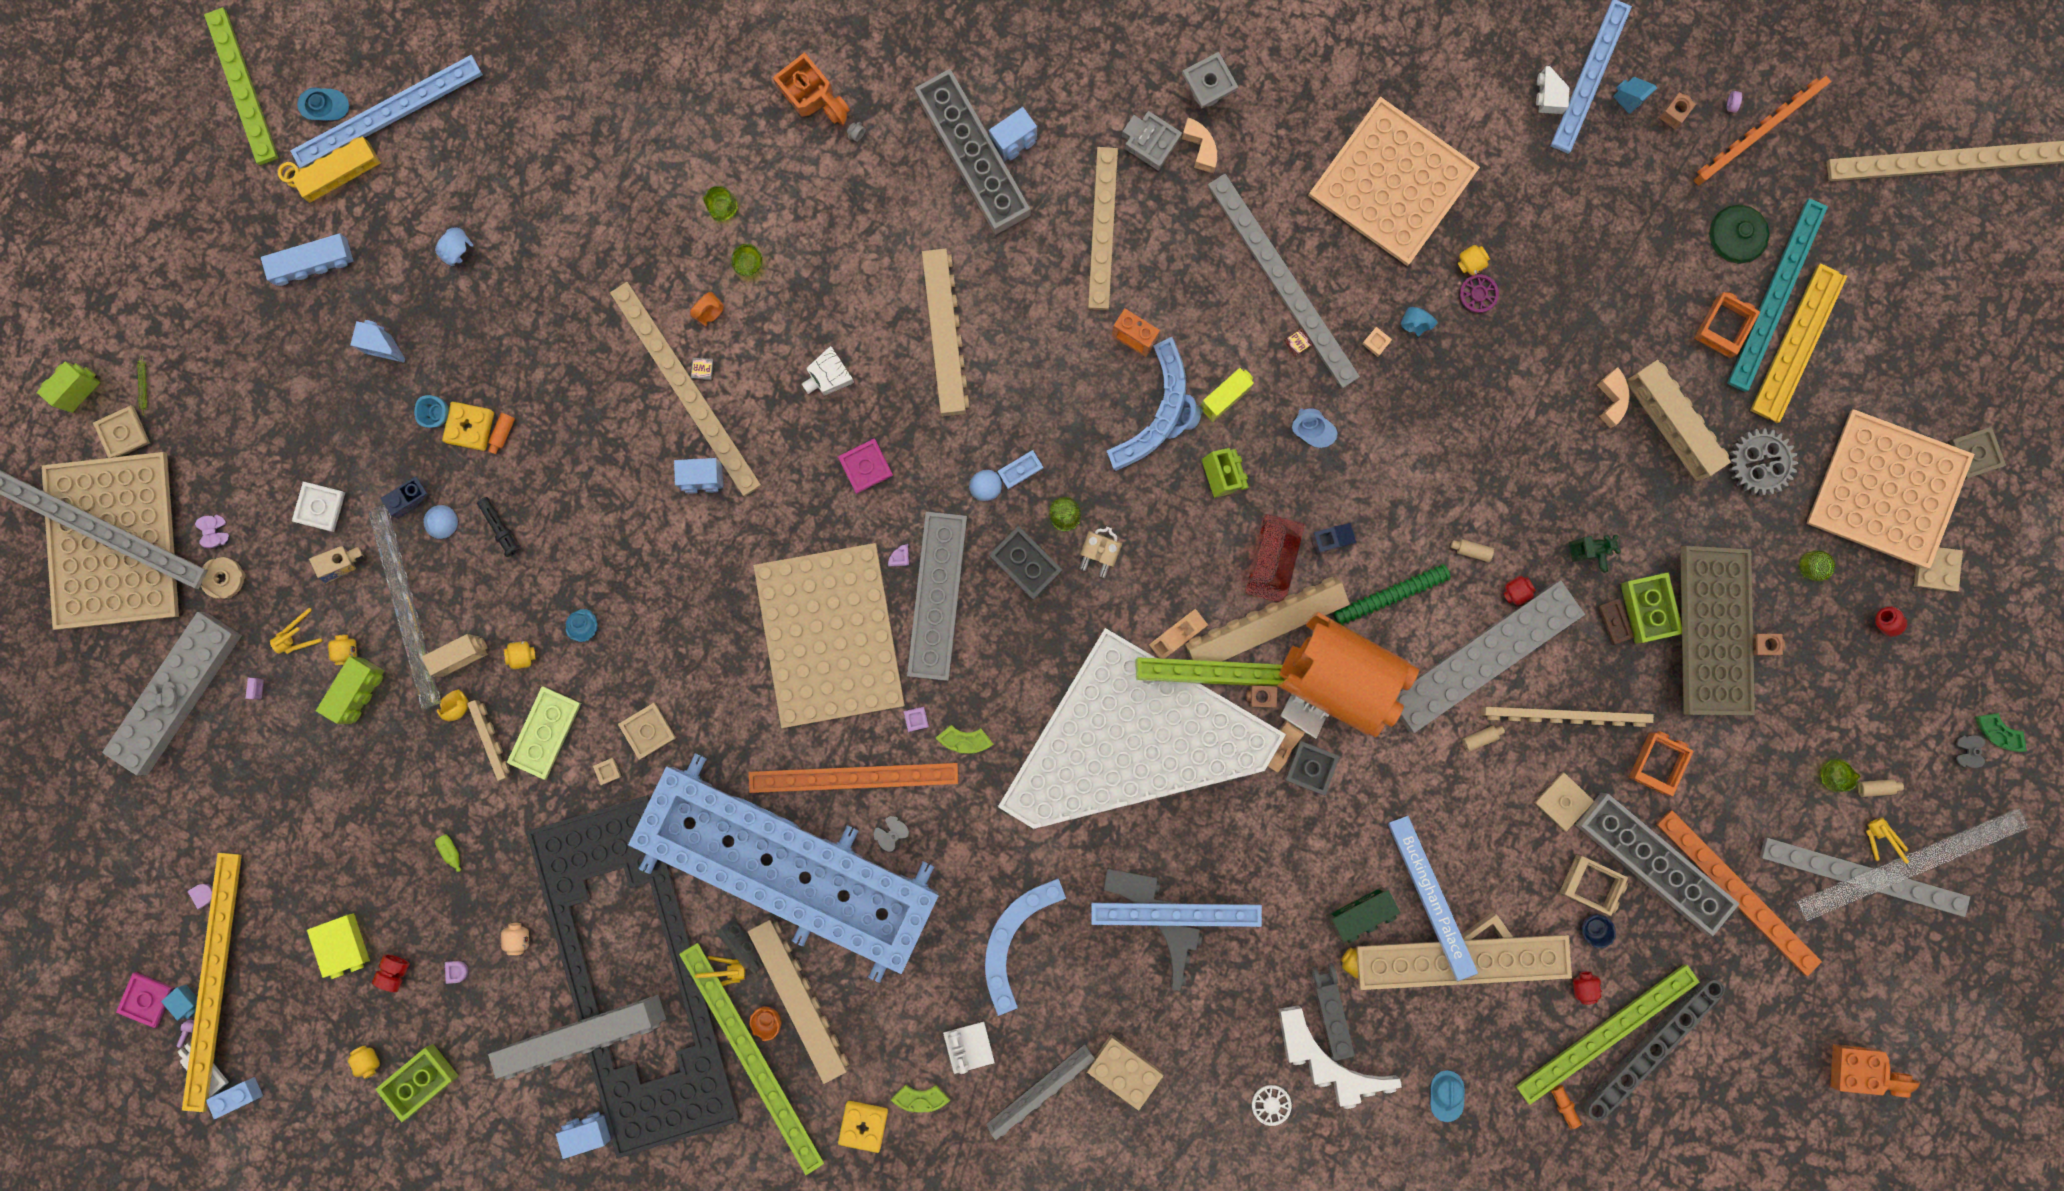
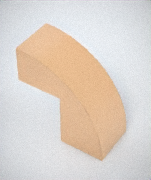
[1182,118,1217,174]
[1597,367,1629,428]
[1149,609,1208,659]
[1268,720,1305,773]

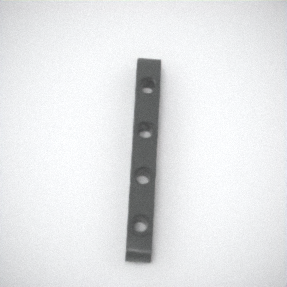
[1583,977,1725,1121]

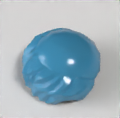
[566,609,598,642]

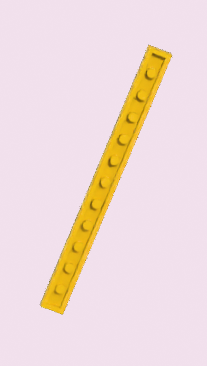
[182,853,242,1112]

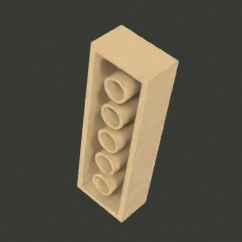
[1626,360,1731,482]

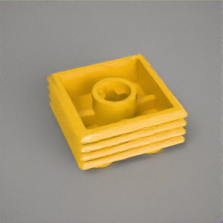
[442,402,494,451]
[838,1101,888,1153]

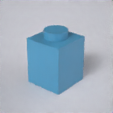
[161,985,197,1021]

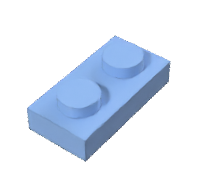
[998,450,1043,490]

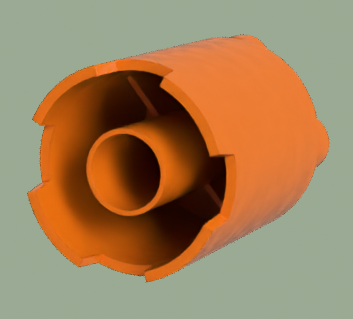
[1278,612,1419,737]

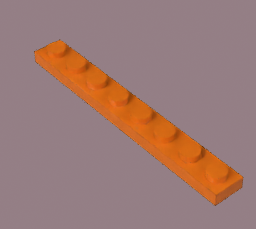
[1693,76,1831,186]

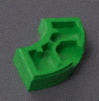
[1975,713,2027,752]

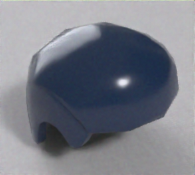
[1581,914,1616,948]

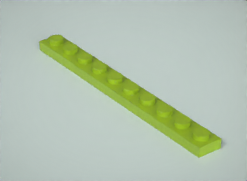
[1515,964,1700,1105]

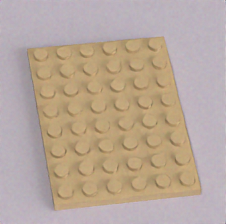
[41,452,179,630]
[753,543,905,728]

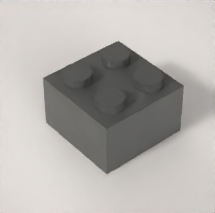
[1283,741,1340,796]

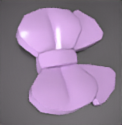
[195,515,229,548]

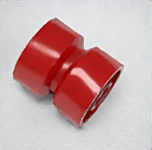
[372,954,410,992]

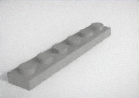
[986,1044,1095,1140]

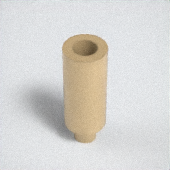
[1451,539,1494,562]
[1462,726,1505,752]
[1858,779,1904,797]

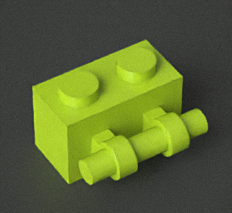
[1201,448,1249,498]

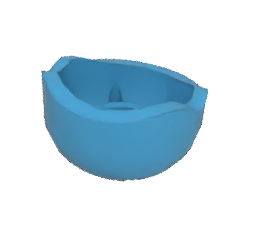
[414,395,449,428]

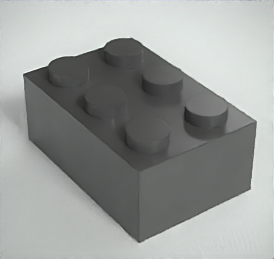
[989,526,1063,601]

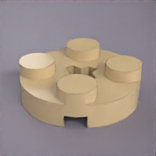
[201,557,245,599]

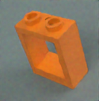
[1694,292,1760,358]
[1112,308,1160,357]
[1629,731,1694,796]

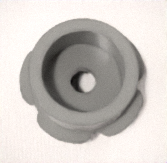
[847,122,866,142]

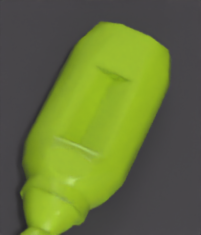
[435,834,461,872]

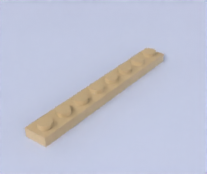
[1088,147,1118,310]
[1481,707,1654,727]

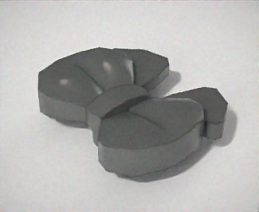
[1956,735,1985,768]

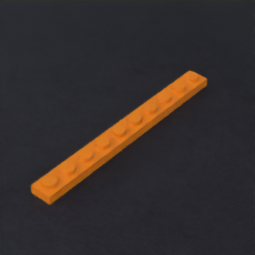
[749,763,959,793]
[1655,810,1822,976]

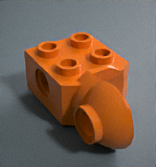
[773,52,850,126]
[1830,1044,1921,1098]

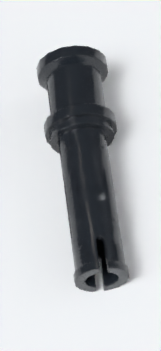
[476,497,522,557]

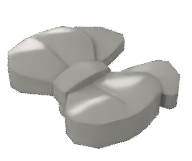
[142,681,177,712]
[874,816,909,852]

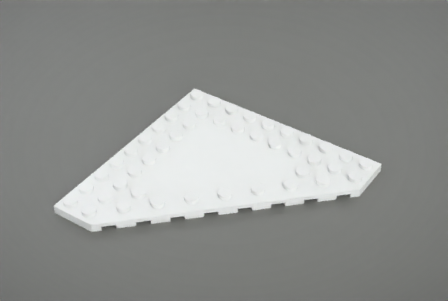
[998,628,1286,829]

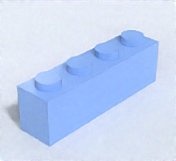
[261,233,354,286]

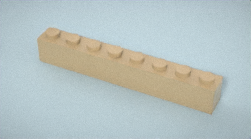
[922,249,969,416]
[1185,577,1350,662]
[748,918,849,1084]

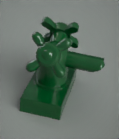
[1569,534,1621,573]

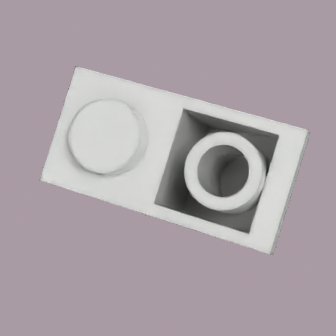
[1536,66,1569,114]

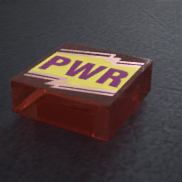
[1284,328,1313,357]

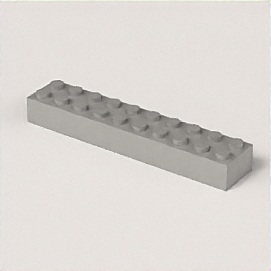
[1396,580,1585,733]

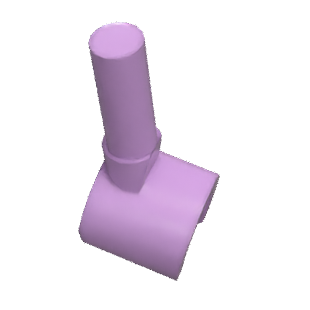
[176,1019,194,1048]

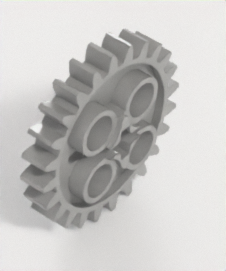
[1729,428,1798,496]

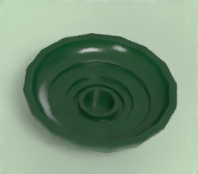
[1709,204,1770,264]

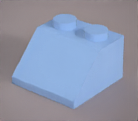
[351,320,405,363]

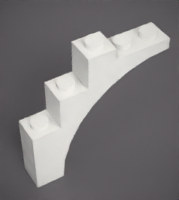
[1278,1005,1402,1109]

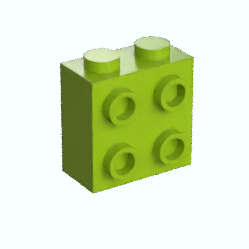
[37,361,100,413]

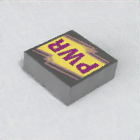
[691,358,714,381]

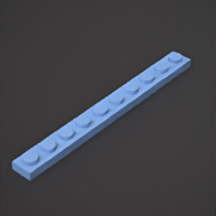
[290,55,483,168]

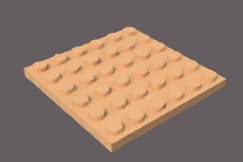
[1308,97,1480,266]
[1806,409,1975,570]

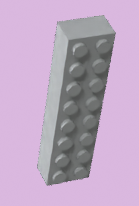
[914,69,1031,235]
[102,612,242,775]
[1575,793,1739,936]
[488,995,666,1080]

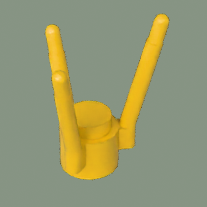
[270,608,323,654]
[1866,817,1909,864]
[695,956,745,986]

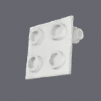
[1281,694,1329,738]
[943,1022,995,1074]

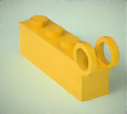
[278,136,381,203]

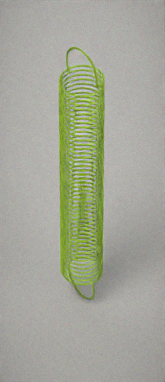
[137,355,147,415]

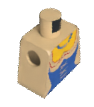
[309,546,364,584]

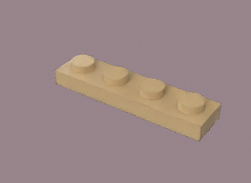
[467,700,510,781]

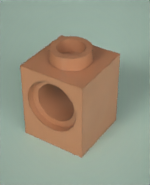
[1659,92,1696,129]
[1753,634,1785,656]
[1246,686,1277,708]

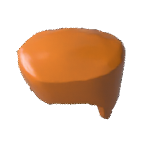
[690,292,724,326]

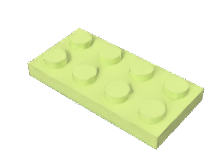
[507,686,582,780]

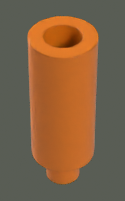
[488,413,515,454]

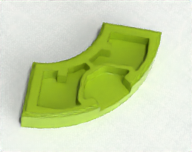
[936,725,994,754]
[891,1084,950,1112]

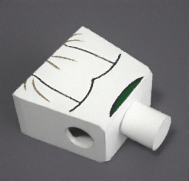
[802,346,854,395]

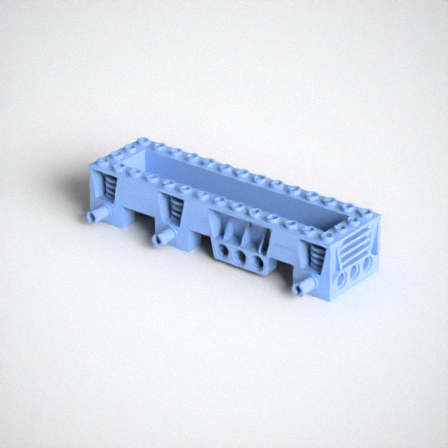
[628,753,939,983]

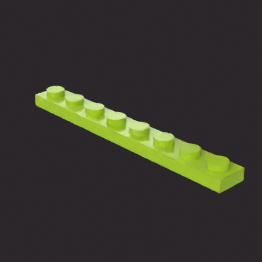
[204,8,279,165]
[1135,657,1285,687]

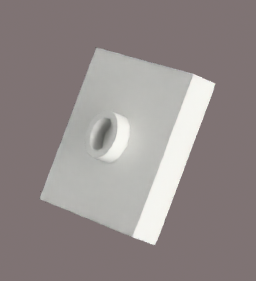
[292,482,345,532]

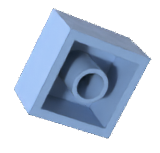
[989,107,1037,162]
[674,458,724,494]
[556,1111,611,1159]

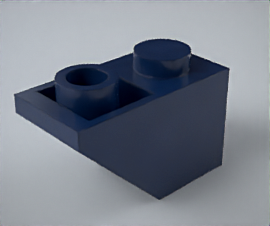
[380,476,428,519]
[1310,523,1356,555]

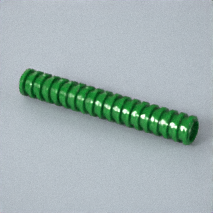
[1333,564,1451,626]

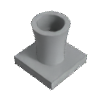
[1182,52,1238,109]

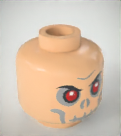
[501,923,529,955]

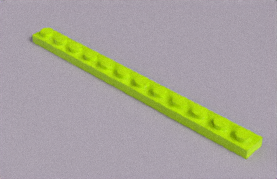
[679,943,824,1175]

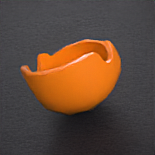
[749,1006,782,1041]

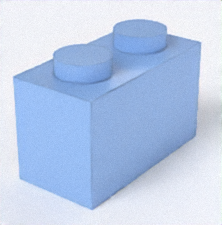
[206,1077,263,1119]

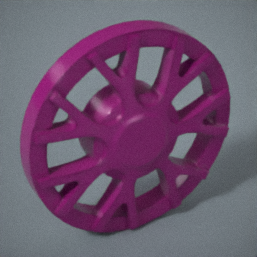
[1460,274,1499,313]

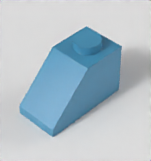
[1613,77,1657,114]

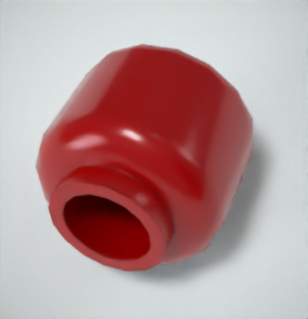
[1503,575,1536,606]
[1875,606,1907,637]
[1573,971,1603,1005]

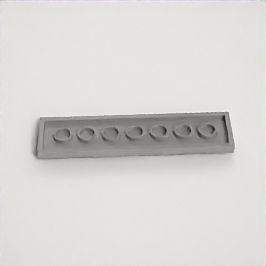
[907,512,967,681]

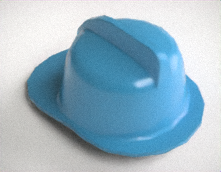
[297,87,349,120]
[1430,1070,1465,1122]

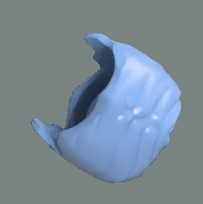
[435,227,474,266]

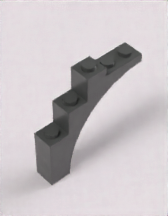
[1103,868,1202,991]

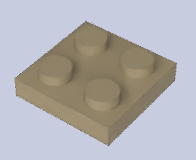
[1949,427,2006,479]

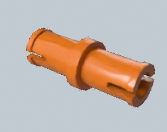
[1550,1085,1582,1129]

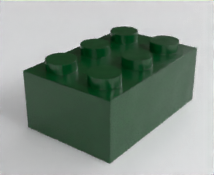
[1326,887,1401,943]

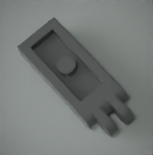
[716,918,764,973]

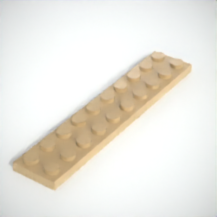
[1356,935,1572,990]

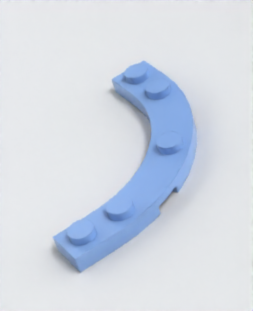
[1107,337,1186,471]
[985,878,1066,1016]

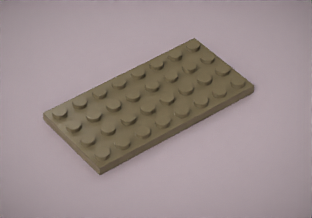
[1681,546,1755,715]

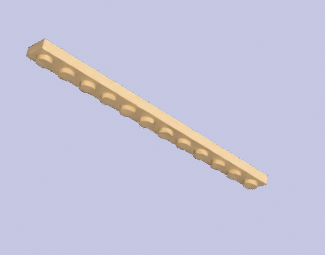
[1827,141,2064,181]
[610,282,762,497]

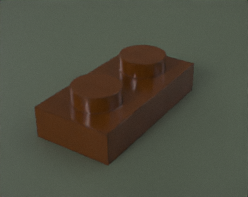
[1598,599,1634,645]

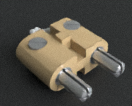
[1079,526,1123,578]

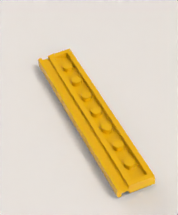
[1750,263,1847,423]

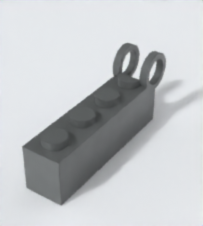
[1310,963,1355,1061]

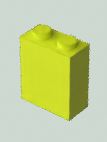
[1200,368,1254,422]
[307,913,370,979]

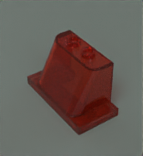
[1244,514,1305,602]

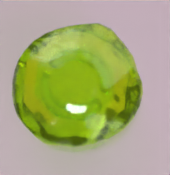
[703,186,738,221]
[1821,758,1861,793]

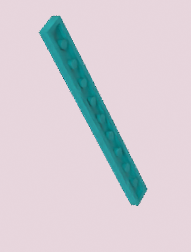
[1727,198,1828,392]

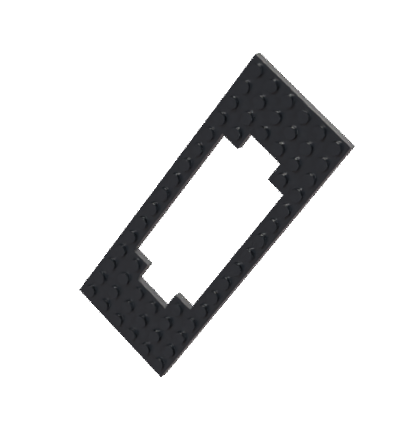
[526,795,740,1159]

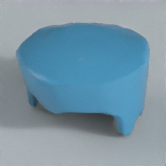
[1401,307,1438,337]

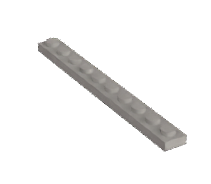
[1759,838,1970,917]

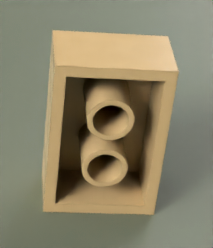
[1086,1034,1164,1110]

